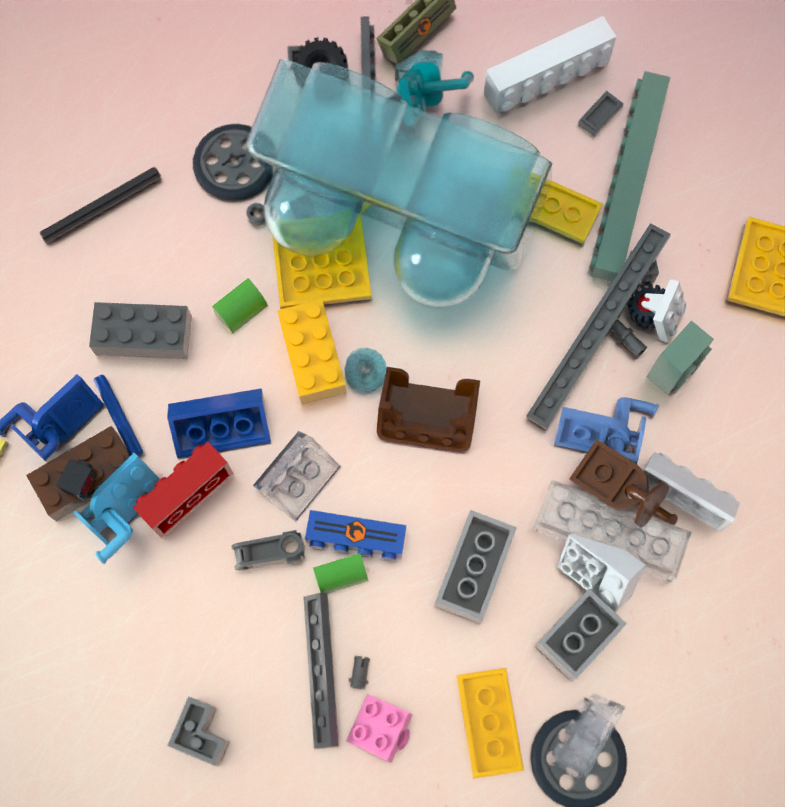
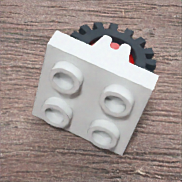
[627,279,687,343]

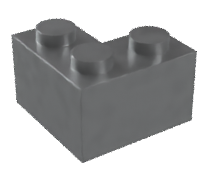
[167,696,229,766]

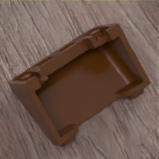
[376,367,480,452]

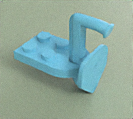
[73,453,160,564]

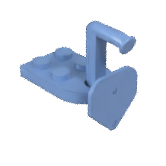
[554,397,659,464]

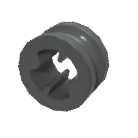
[246,203,268,225]

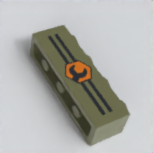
[376,0,457,65]

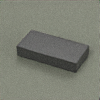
[578,91,624,136]

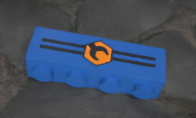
[305,510,406,561]

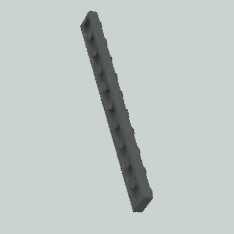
[526,223,671,430]

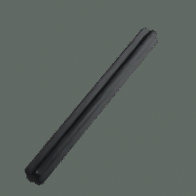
[40,167,161,243]

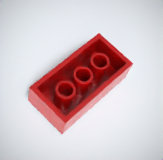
[133,442,234,538]

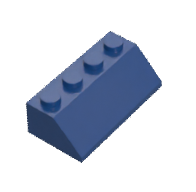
[167,388,271,458]

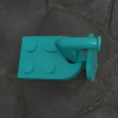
[396,62,474,126]

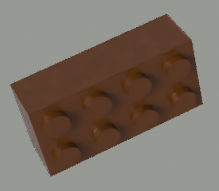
[26,426,130,521]

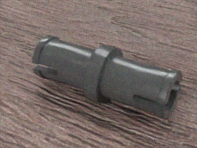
[611,320,647,357]

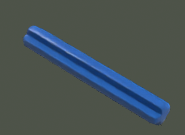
[93,375,143,456]

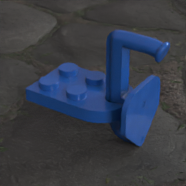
[0,374,104,461]

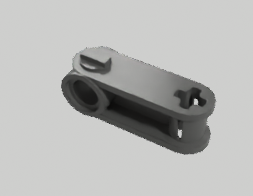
[231,530,305,571]

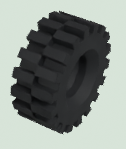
[293,37,348,98]

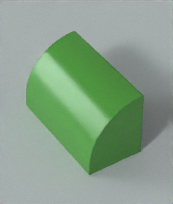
[212,278,268,334]
[313,553,368,594]

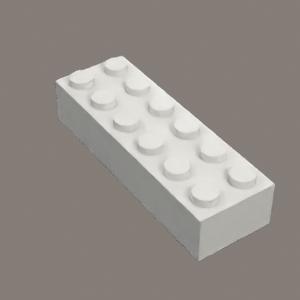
[484,16,616,114]

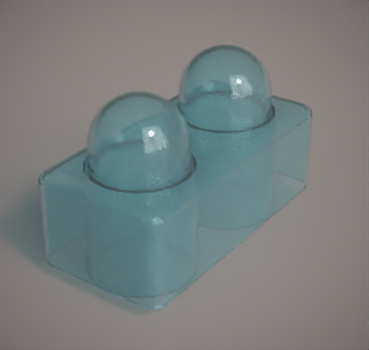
[246,59,552,308]

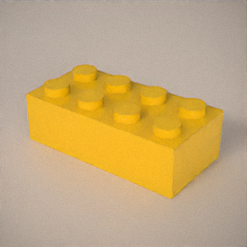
[277,299,347,405]

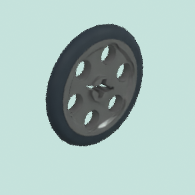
[193,124,276,200]
[531,709,627,807]

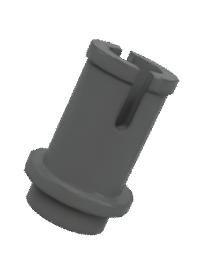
[349,656,370,689]

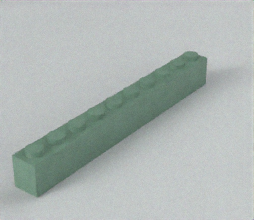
[590,71,670,281]

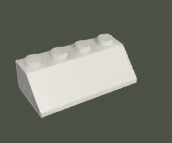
[643,452,740,532]

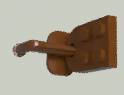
[569,439,678,528]

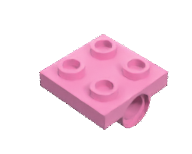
[346,694,413,762]

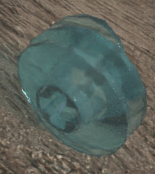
[345,348,387,393]

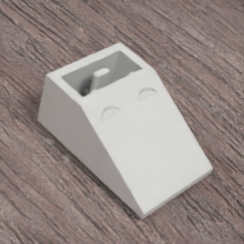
[557,534,646,611]

